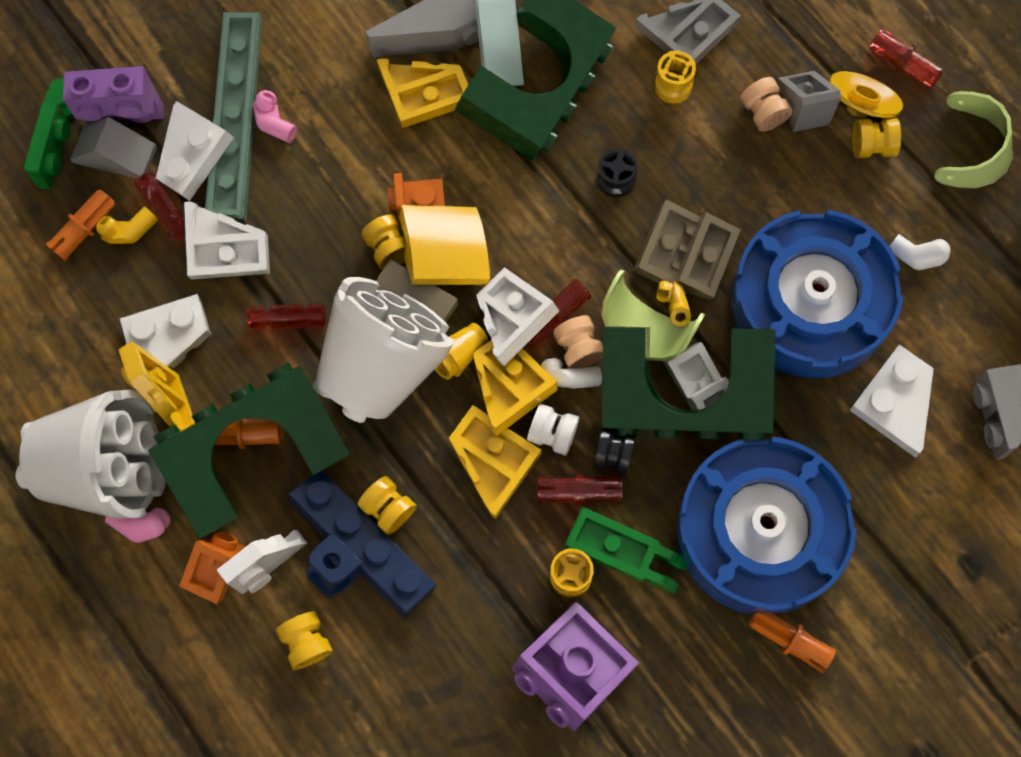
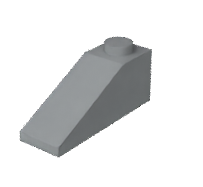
[365,0,479,57]

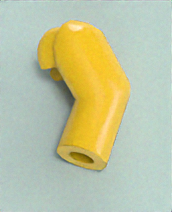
[96,206,158,244]
[656,281,691,327]

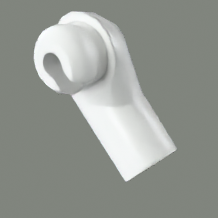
[889,234,950,270]
[541,358,602,389]

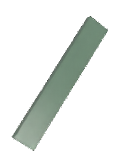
[205,12,263,223]

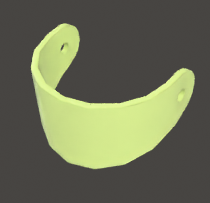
[934,91,1013,188]
[602,269,705,361]

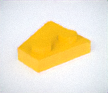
[377,58,468,128]
[473,340,557,436]
[118,341,195,431]
[449,405,541,519]

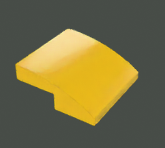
[398,205,490,285]

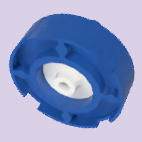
[731,210,903,379]
[676,437,857,615]

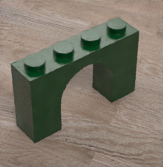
[455,0,616,160]
[602,326,776,440]
[148,362,350,539]

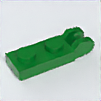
[24,77,75,190]
[564,507,687,594]

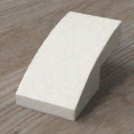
[663,342,729,410]

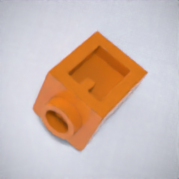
[388,173,445,225]
[179,531,246,604]

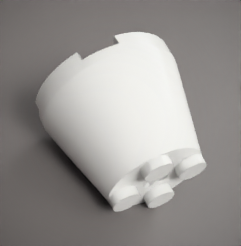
[313,277,455,423]
[16,389,166,519]

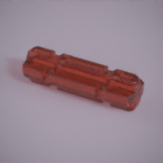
[134,172,186,241]
[246,304,326,330]

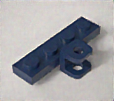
[288,471,436,618]

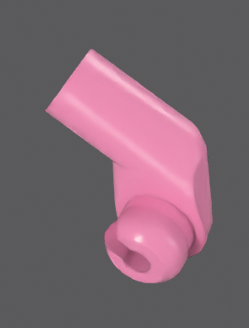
[253,90,297,143]
[105,508,170,543]

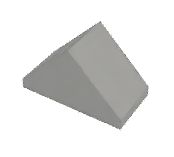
[778,71,841,132]
[70,117,157,181]

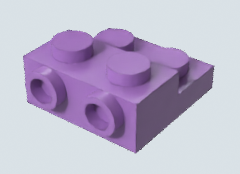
[63,66,164,124]
[511,602,639,732]

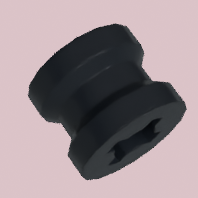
[597,149,637,197]
[594,428,636,475]

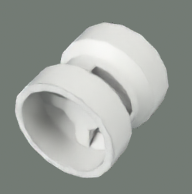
[527,404,580,456]

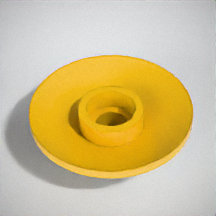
[829,71,903,118]

